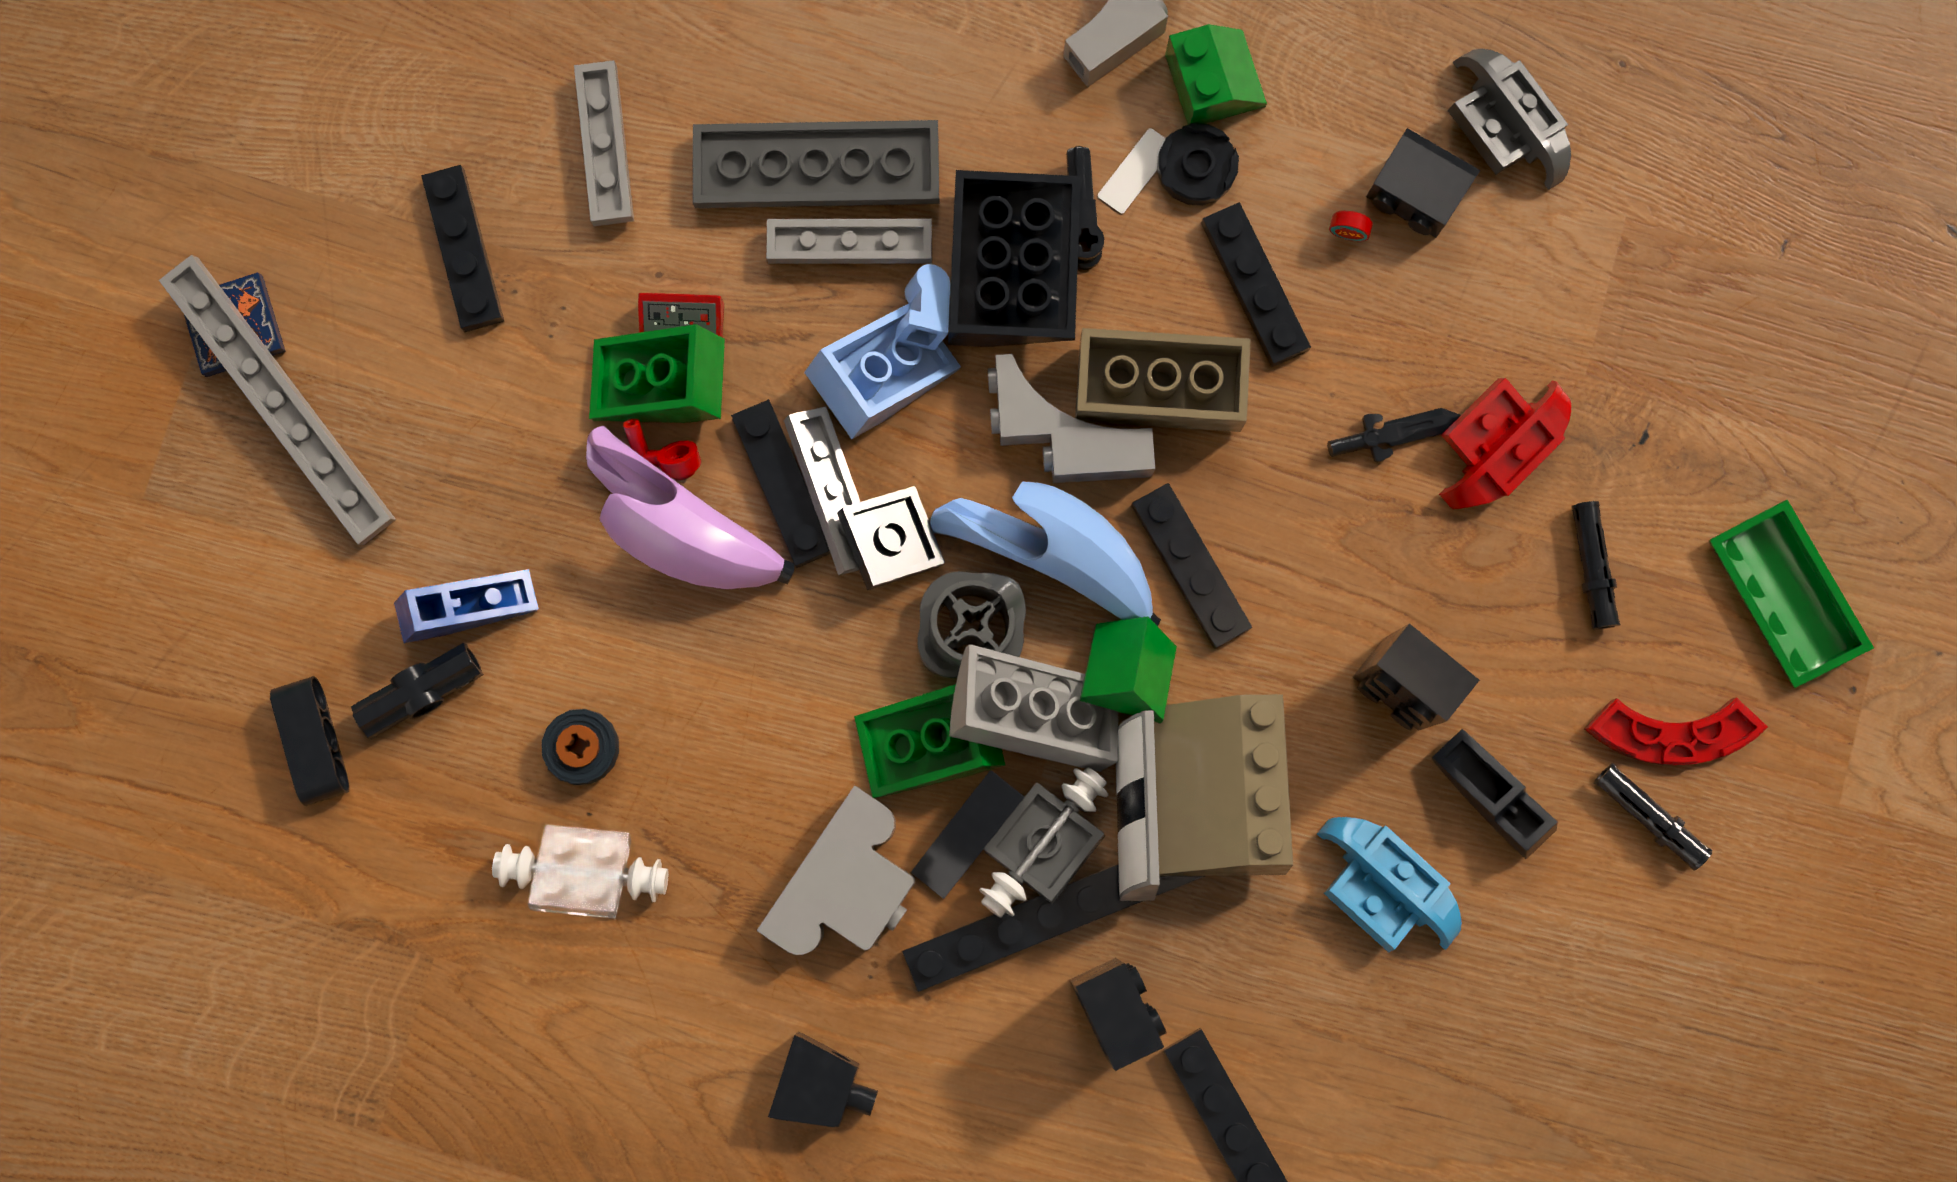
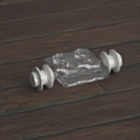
[492,825,668,919]

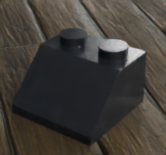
[1366,128,1480,238]

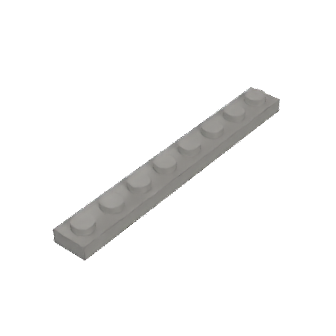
[159,255,396,545]

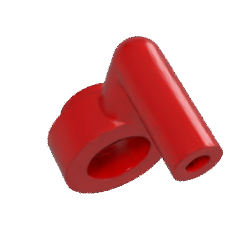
[623,418,702,480]

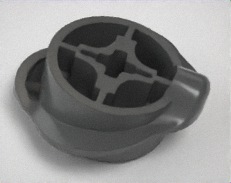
[917,571,1026,678]

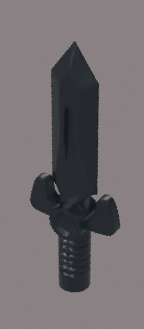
[1327,408,1461,462]

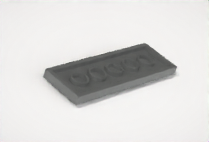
[693,120,940,208]

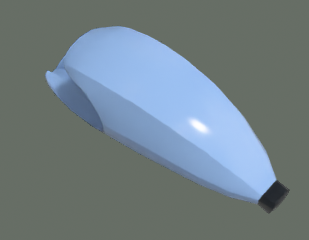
[929,481,1161,626]

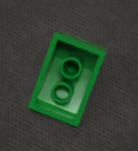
[589,324,725,423]
[854,684,1006,798]

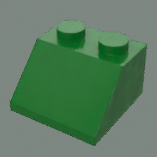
[1165,24,1267,124]

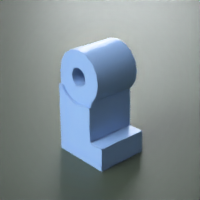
[896,264,950,350]

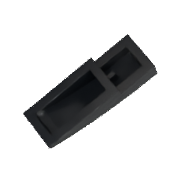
[1432,729,1558,859]
[911,770,1024,899]

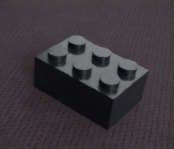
[1353,623,1480,731]
[1070,958,1167,1071]

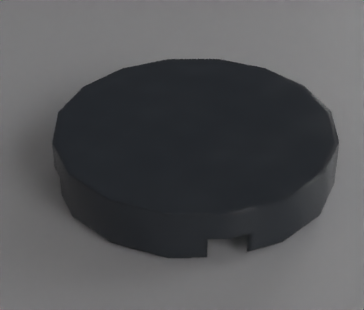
[1157,123,1239,206]

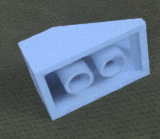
[804,304,961,439]

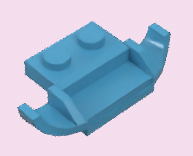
[1317,817,1462,952]

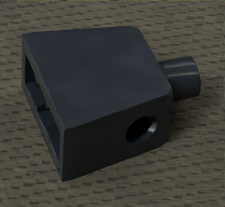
[768,1032,878,1127]

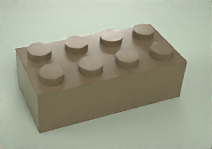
[1075,328,1251,432]

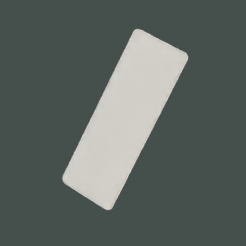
[1098,128,1166,214]

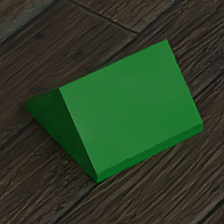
[1079,616,1177,724]

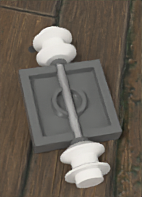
[979,767,1108,918]

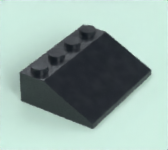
[948,170,1081,347]

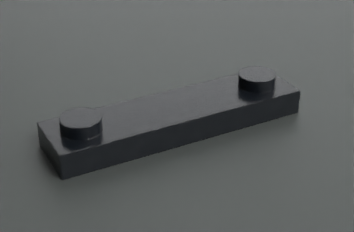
[731,399,831,568]

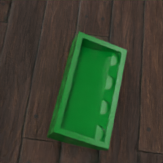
[1708,499,1874,688]

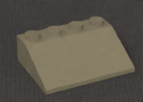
[1154,694,1293,876]

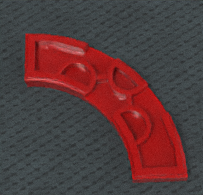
[1584,697,1768,766]

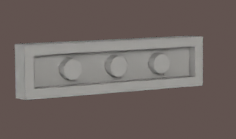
[574,60,634,226]
[766,219,932,264]
[784,407,860,575]

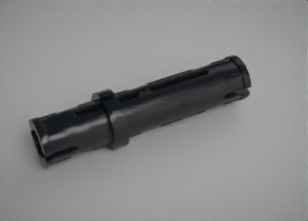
[1571,501,1621,630]
[1594,763,1713,871]

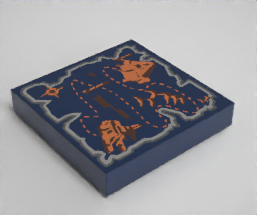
[183,272,286,377]

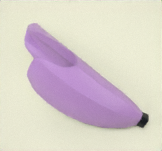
[586,426,794,589]

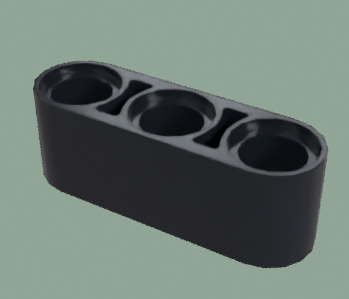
[270,676,349,806]

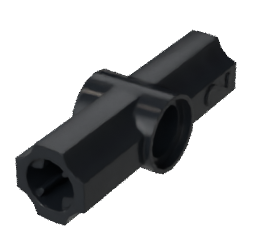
[351,643,484,739]

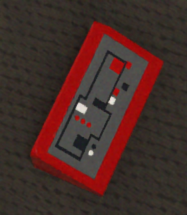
[638,293,724,338]

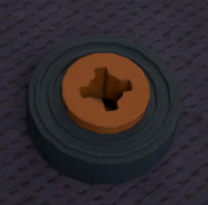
[542,709,619,785]

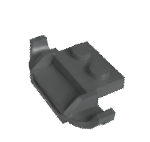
[1448,48,1571,190]

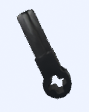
[1066,146,1104,270]

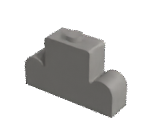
[757,785,915,955]

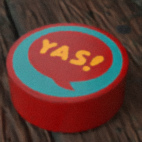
[1329,210,1373,242]

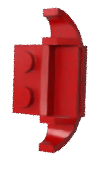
[1439,378,1571,509]

